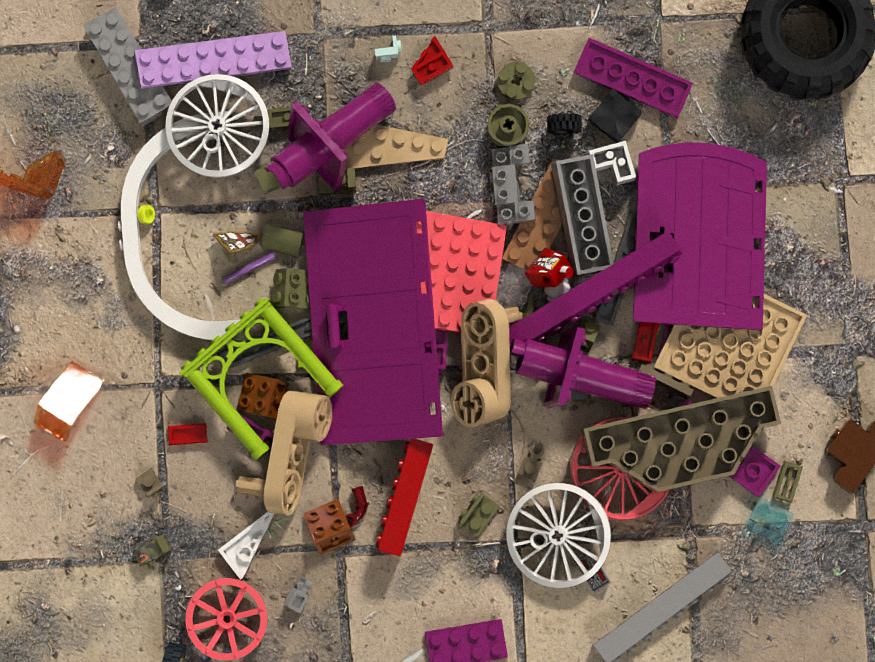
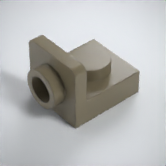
[136,468,164,499]

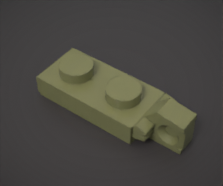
[254,105,305,129]

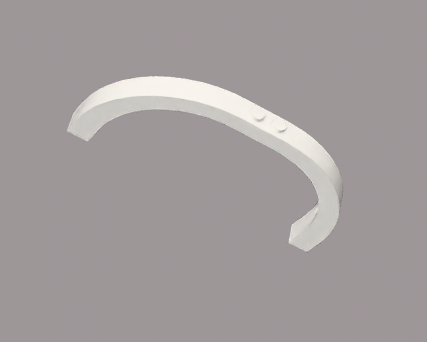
[118,111,247,341]

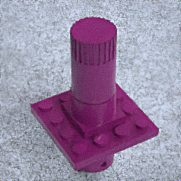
[264,83,396,193]
[510,327,656,409]

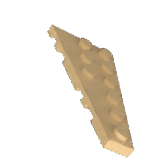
[344,125,448,171]

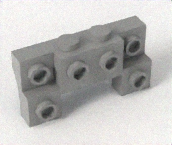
[490,144,537,225]

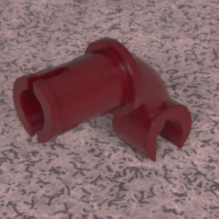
[346,486,370,527]

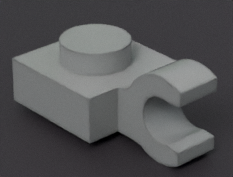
[283,576,313,613]

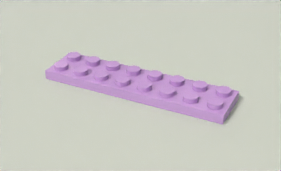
[134,31,292,89]

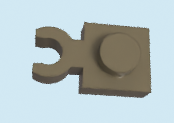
[518,445,544,481]

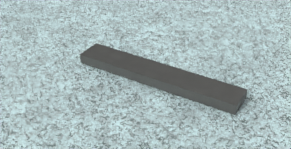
[594,212,636,326]

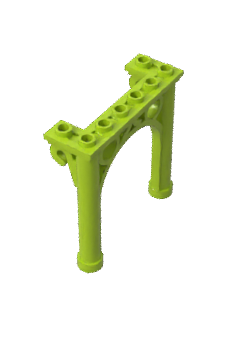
[179,297,344,461]

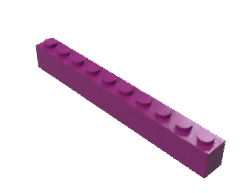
[509,231,682,344]

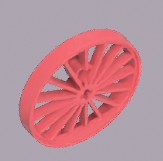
[570,417,669,521]

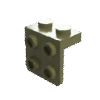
[272,268,310,309]

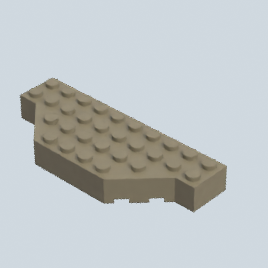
[581,386,781,493]

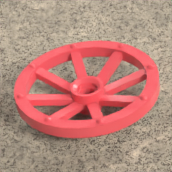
[185,578,268,660]

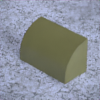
[261,224,304,258]

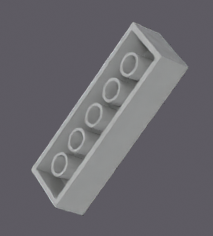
[84,7,172,127]
[551,154,614,276]

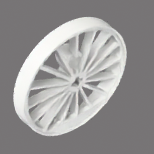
[165,74,269,178]
[506,483,611,588]

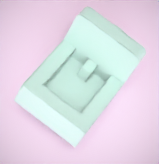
[375,35,402,62]

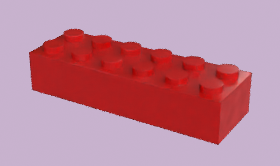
[376,439,433,557]

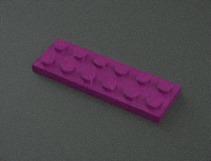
[573,38,693,119]
[680,399,780,497]

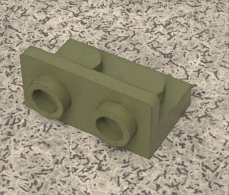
[458,493,500,537]

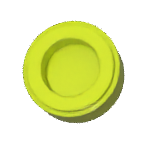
[137,205,155,224]

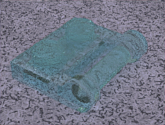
[744,497,795,545]

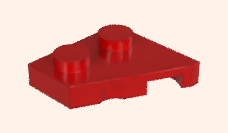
[411,36,454,86]

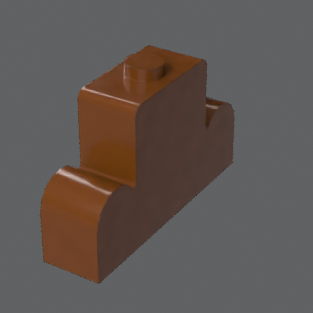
[825,420,875,494]

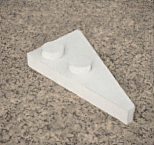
[218,512,275,580]

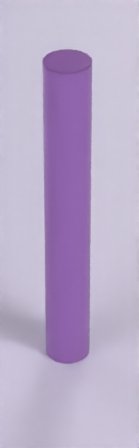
[222,252,276,285]

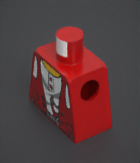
[524,248,573,287]

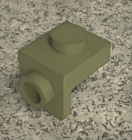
[580,318,601,352]

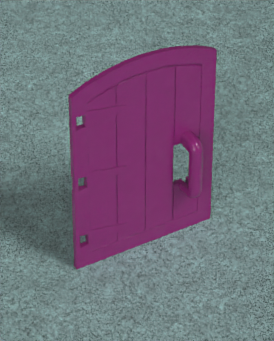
[633,142,767,331]

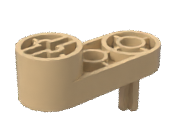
[450,299,523,427]
[235,390,332,516]

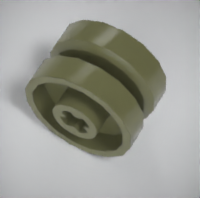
[487,104,529,148]

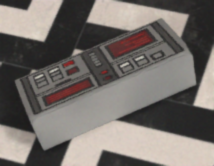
[573,549,611,592]

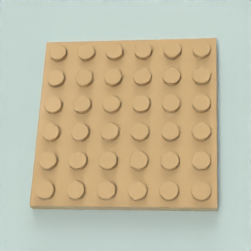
[654,294,807,398]

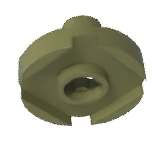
[497,62,535,101]

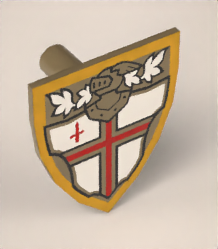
[213,231,261,262]

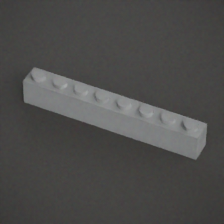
[593,552,732,662]

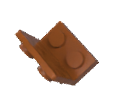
[237,373,289,420]
[303,499,356,555]

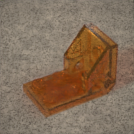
[0,151,66,200]

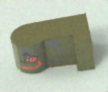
[133,535,172,567]

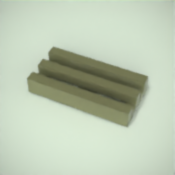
[773,461,803,503]

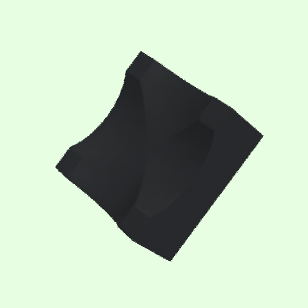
[588,88,642,143]

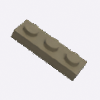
[638,364,694,399]

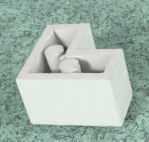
[587,141,636,186]

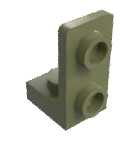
[318,168,357,195]

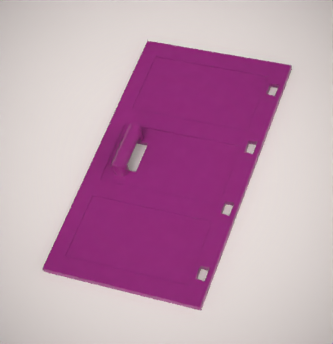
[303,198,443,445]

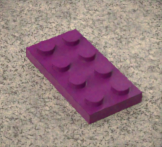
[425,619,508,662]

